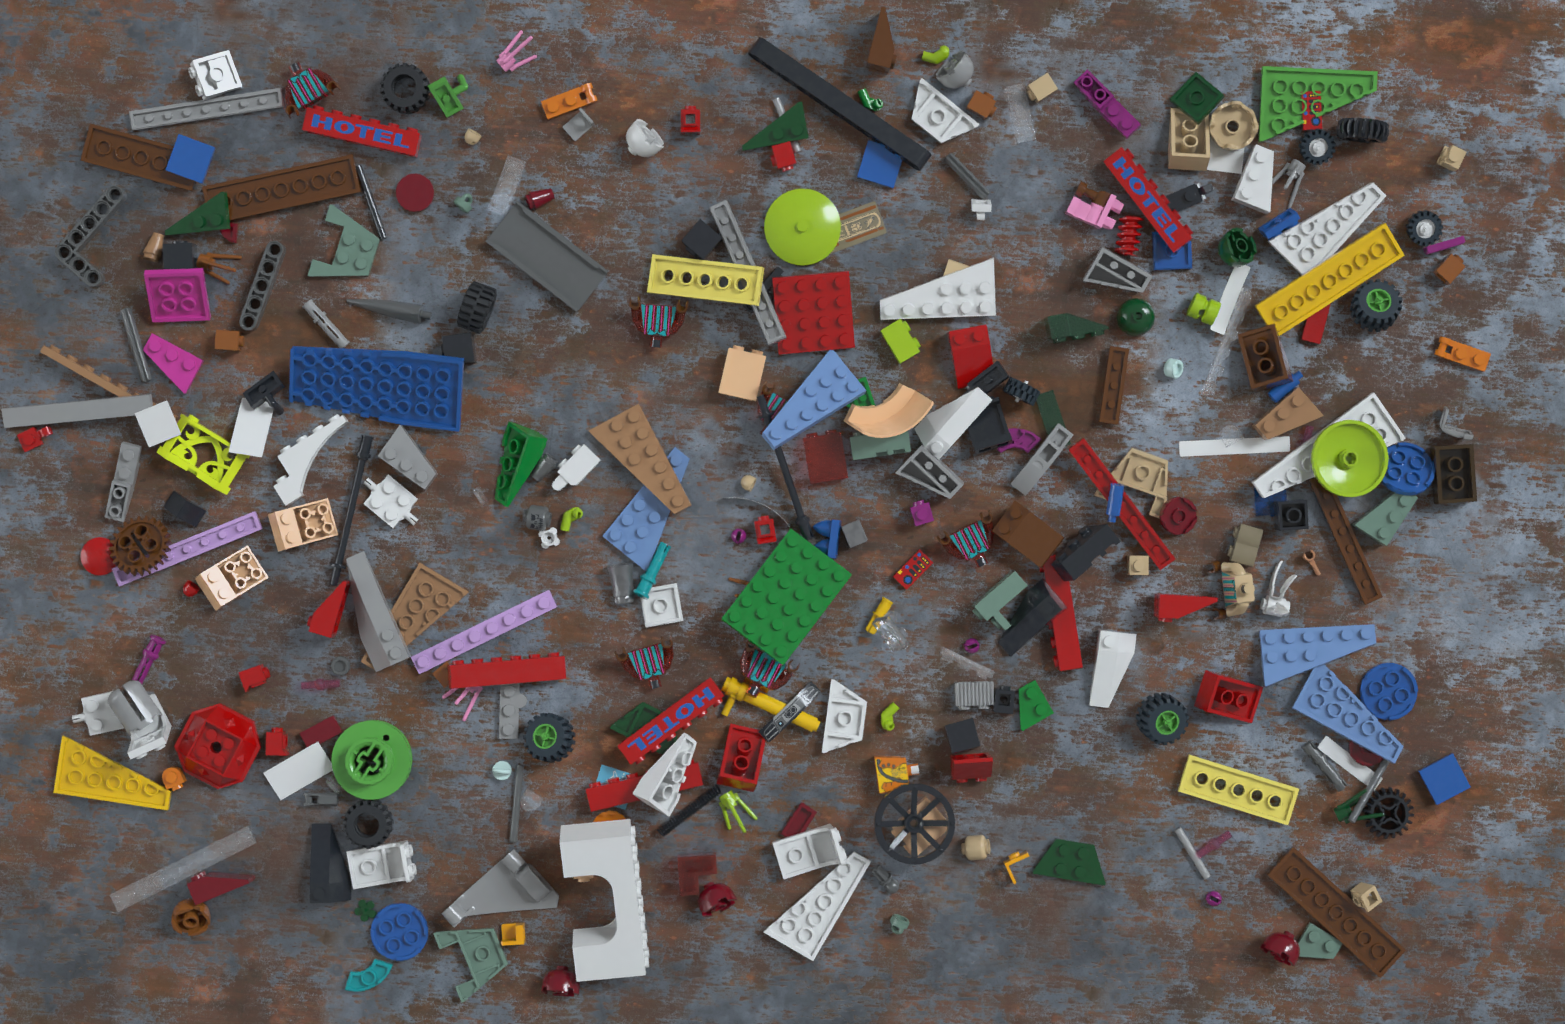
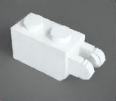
[552,444,601,491]

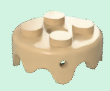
[1209,101,1259,151]

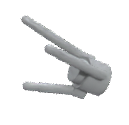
[1272,159,1306,209]

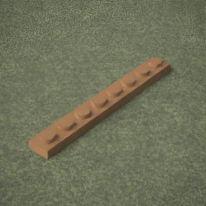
[40,344,179,423]

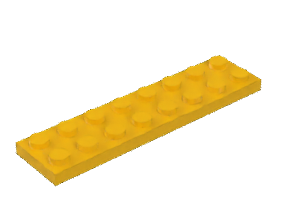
[1254,223,1405,336]

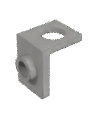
[563,108,595,141]

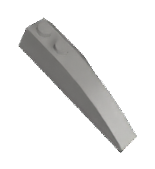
[346,551,411,672]

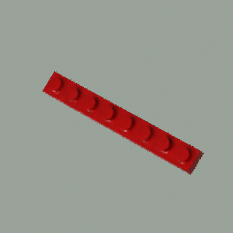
[1068,437,1175,570]

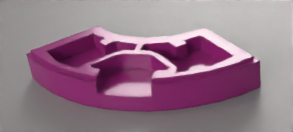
[997,428,1041,453]

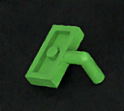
[428,74,468,117]

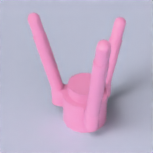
[496,30,537,72]
[442,686,484,722]

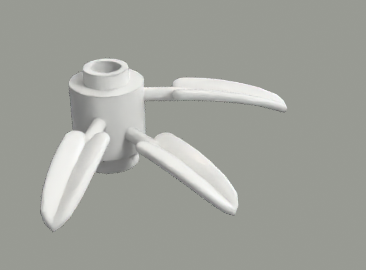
[1260,560,1297,617]

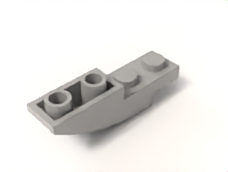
[1011,423,1073,496]
[105,441,142,522]

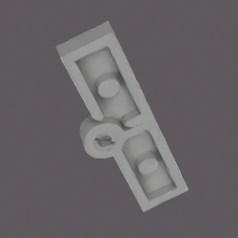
[499,683,527,739]

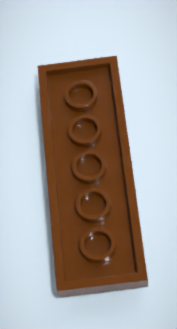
[80,123,196,192]

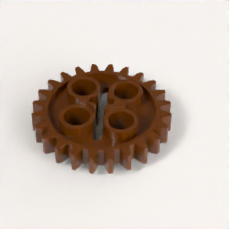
[109,515,172,576]

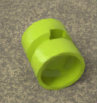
[1186,293,1221,326]

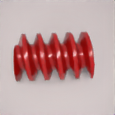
[1114,216,1144,257]

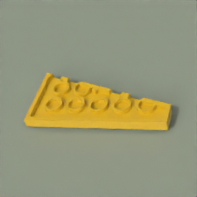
[53,735,172,810]

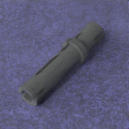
[1302,740,1348,792]

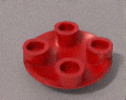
[81,537,116,576]

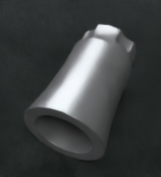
[607,562,634,604]

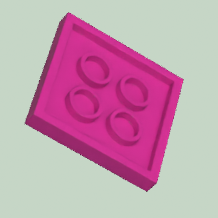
[144,268,211,322]

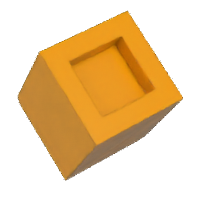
[501,923,526,946]

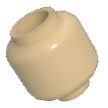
[961,835,991,861]

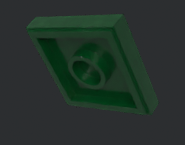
[1170,72,1225,125]

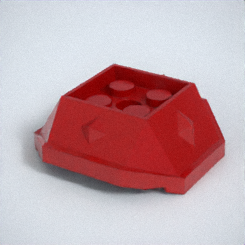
[174,703,261,789]

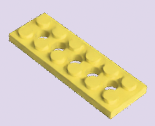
[647,254,764,306]
[1178,754,1299,825]

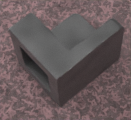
[841,519,868,548]

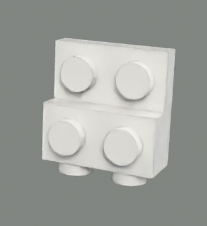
[188,50,242,101]

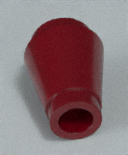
[525,188,555,210]

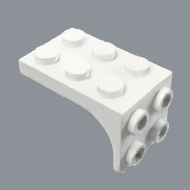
[127,694,172,759]
[772,824,847,879]
[346,840,417,889]

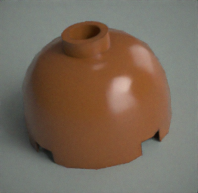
[171,898,211,936]

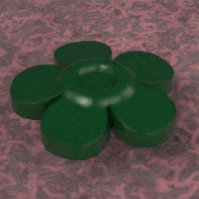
[355,899,376,922]

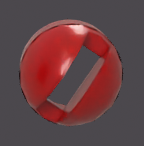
[183,580,200,597]

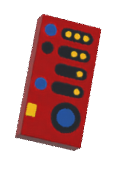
[1301,91,1322,131]
[893,549,933,590]

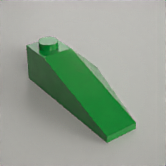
[495,421,548,507]

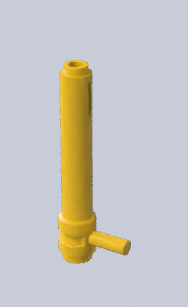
[721,677,820,732]

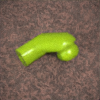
[881,702,900,731]

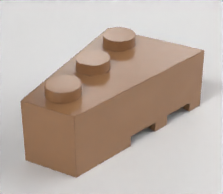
[1252,387,1324,440]

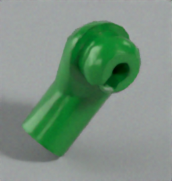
[857,88,883,111]

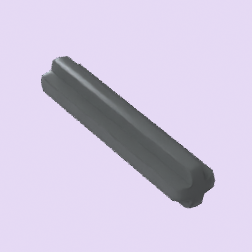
[944,153,990,199]

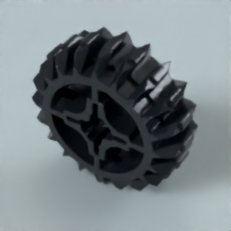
[1336,117,1389,143]
[1362,787,1414,839]

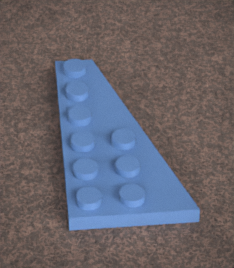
[762,350,866,450]
[603,447,690,571]
[1259,624,1376,688]
[1292,664,1404,764]

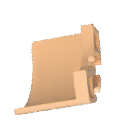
[844,383,934,438]

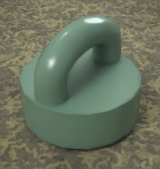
[453,193,473,214]
[890,914,910,935]

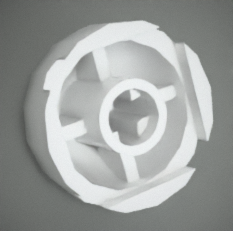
[626,119,664,157]

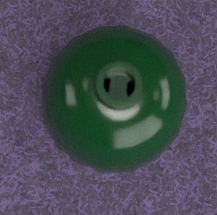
[1218,228,1257,267]
[1116,298,1155,337]

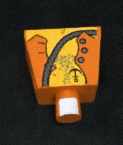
[874,756,919,794]

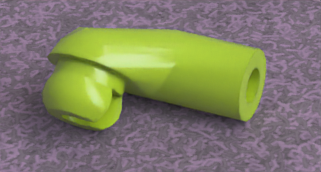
[921,45,949,64]
[560,507,583,532]

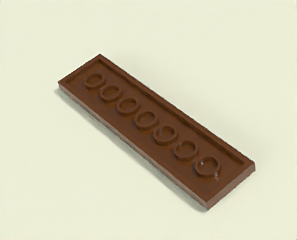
[202,154,362,221]
[1267,846,1406,978]

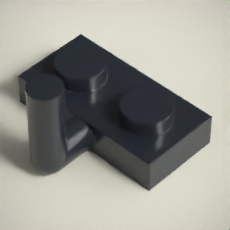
[243,371,285,415]

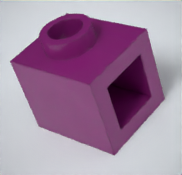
[909,500,934,526]

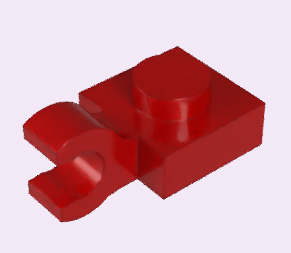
[17,426,53,452]

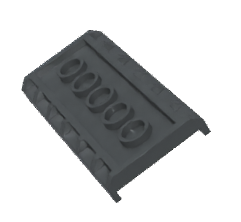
[485,201,609,312]

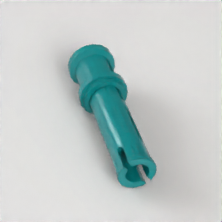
[633,542,671,600]

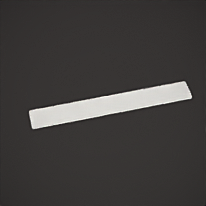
[1179,436,1290,457]

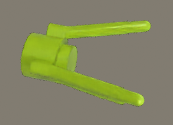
[718,790,758,833]

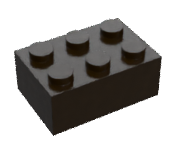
[1430,444,1477,504]

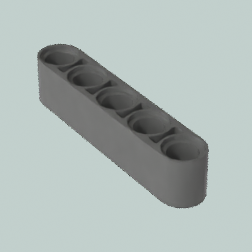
[239,241,286,331]

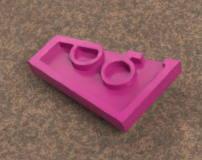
[143,333,204,394]

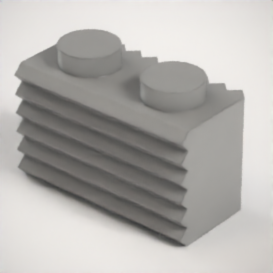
[954,681,994,710]

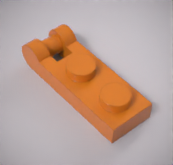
[541,83,598,120]
[1434,336,1491,372]

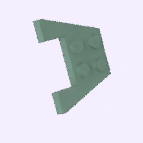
[308,204,380,277]
[433,928,508,1003]

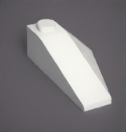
[915,387,992,459]
[1089,630,1137,708]
[633,733,697,817]

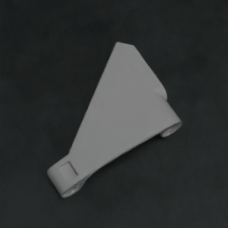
[441,849,559,928]

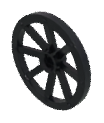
[874,783,955,865]

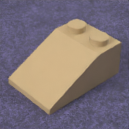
[1168,108,1210,171]

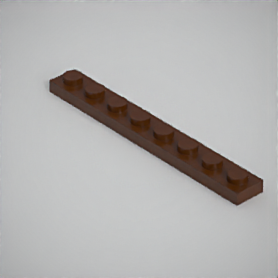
[1308,477,1383,605]

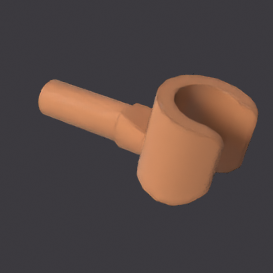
[1303,550,1321,576]

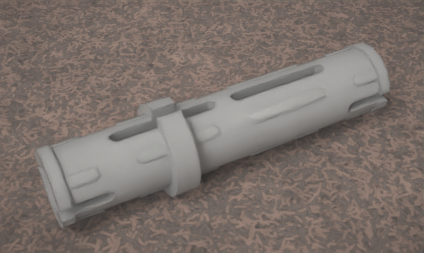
[302,299,350,348]

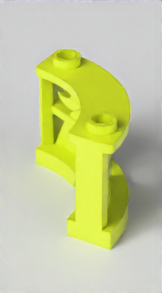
[157,413,250,495]

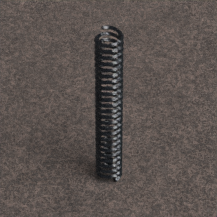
[657,784,721,837]

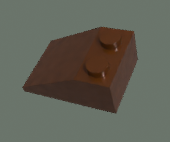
[866,6,897,73]
[1238,324,1293,392]
[992,501,1064,568]

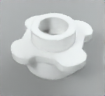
[539,527,560,549]

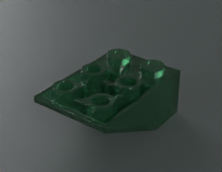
[1044,313,1109,344]

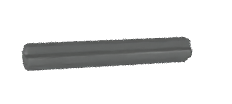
[120,308,152,382]

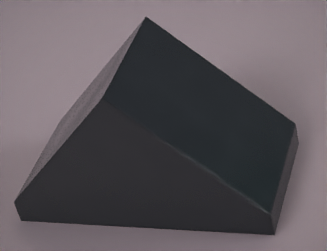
[164,491,207,527]

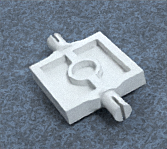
[363,474,419,529]
[72,691,133,736]

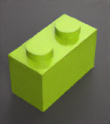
[880,319,921,364]

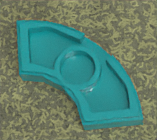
[345,958,393,992]

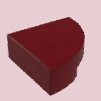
[219,223,238,243]

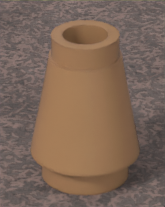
[143,232,164,262]

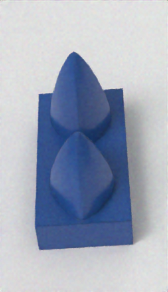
[1258,208,1301,240]
[813,519,842,558]

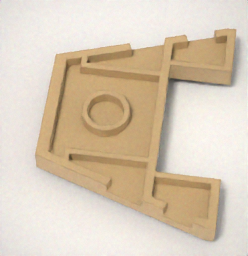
[1094,447,1168,518]

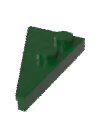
[742,101,809,151]
[165,192,230,236]

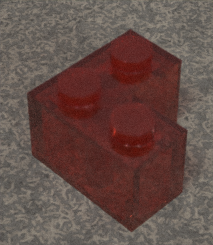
[677,852,717,896]

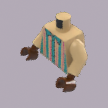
[1207,560,1255,620]

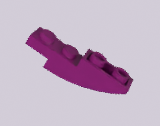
[1073,69,1141,139]

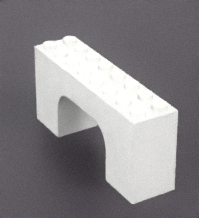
[560,819,649,982]

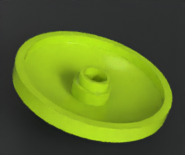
[764,189,841,266]
[1311,420,1388,497]

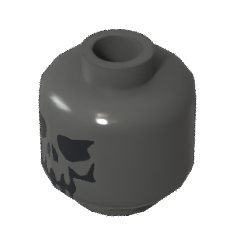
[523,505,552,531]

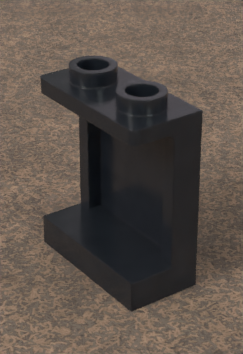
[967,396,1012,455]

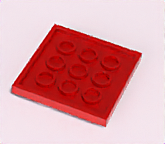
[772,271,855,355]

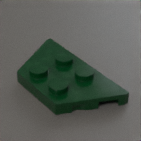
[610,702,677,755]
[1032,838,1106,886]

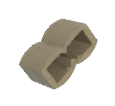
[1227,524,1263,567]

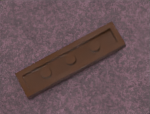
[1099,346,1129,425]

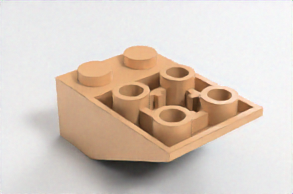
[268,498,338,552]
[195,545,269,611]

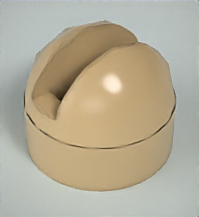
[464,129,481,145]
[741,475,757,492]

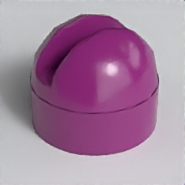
[731,528,746,544]
[964,638,980,654]
[1206,891,1222,907]

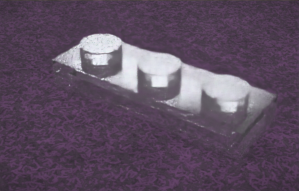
[1005,83,1036,144]
[488,155,527,216]
[939,646,995,680]

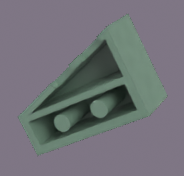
[849,431,911,460]
[1351,492,1418,546]

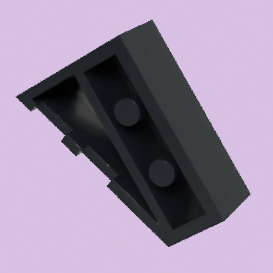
[1051,524,1121,581]

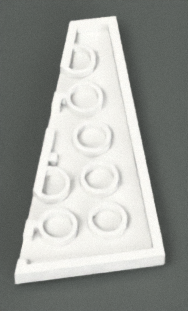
[1267,183,1386,275]
[880,257,996,320]
[763,851,871,961]

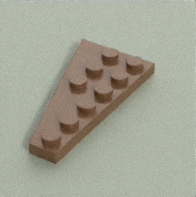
[588,404,692,515]
[361,562,469,670]

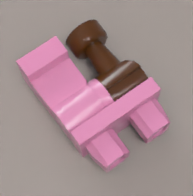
[1065,181,1124,230]

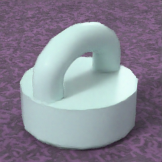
[1164,358,1184,379]
[492,761,512,780]

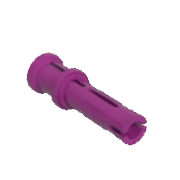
[131,634,167,684]

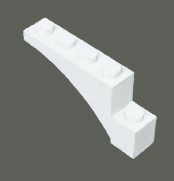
[273,414,349,506]

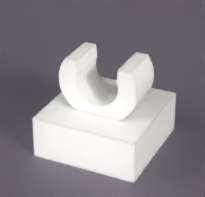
[971,199,992,220]

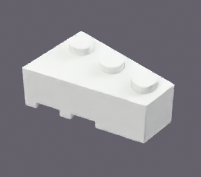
[1231,144,1274,214]

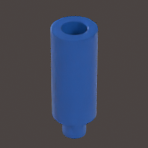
[1268,371,1303,403]
[1106,483,1125,523]

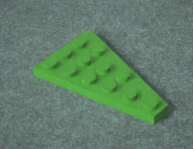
[1258,66,1378,142]

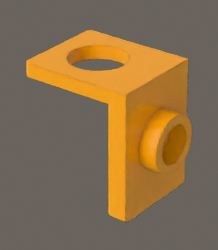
[1003,851,1029,884]

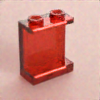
[803,429,848,484]

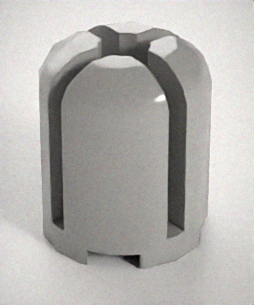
[108,680,162,736]

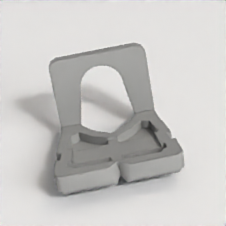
[1439,406,1474,440]

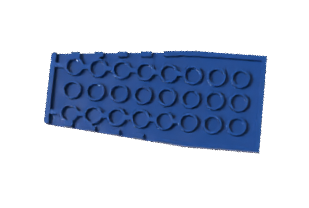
[289,346,464,432]

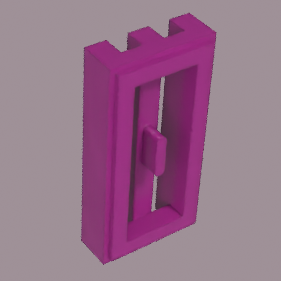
[1423,236,1466,255]

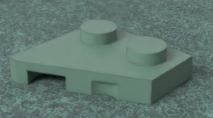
[1298,922,1342,959]

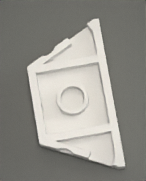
[911,78,979,144]
[822,679,867,753]

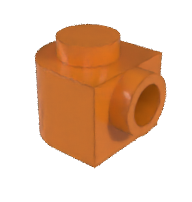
[162,766,187,791]

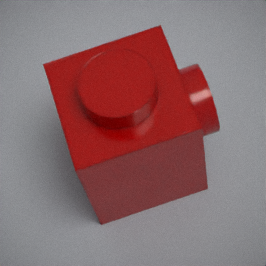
[770,141,796,172]

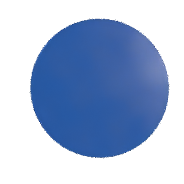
[1381,442,1435,496]
[1360,663,1418,720]
[370,903,429,961]

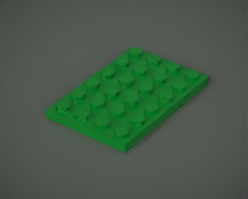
[721,529,852,666]

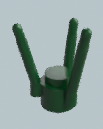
[1333,789,1384,824]

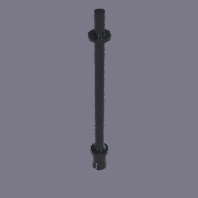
[756,394,815,540]
[330,435,374,586]

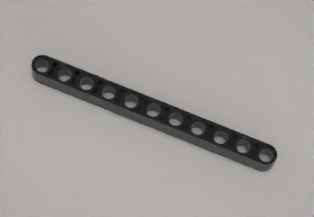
[748,37,931,171]

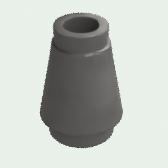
[531,453,558,482]

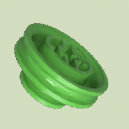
[332,720,413,800]

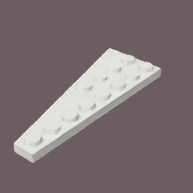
[1252,392,1406,498]

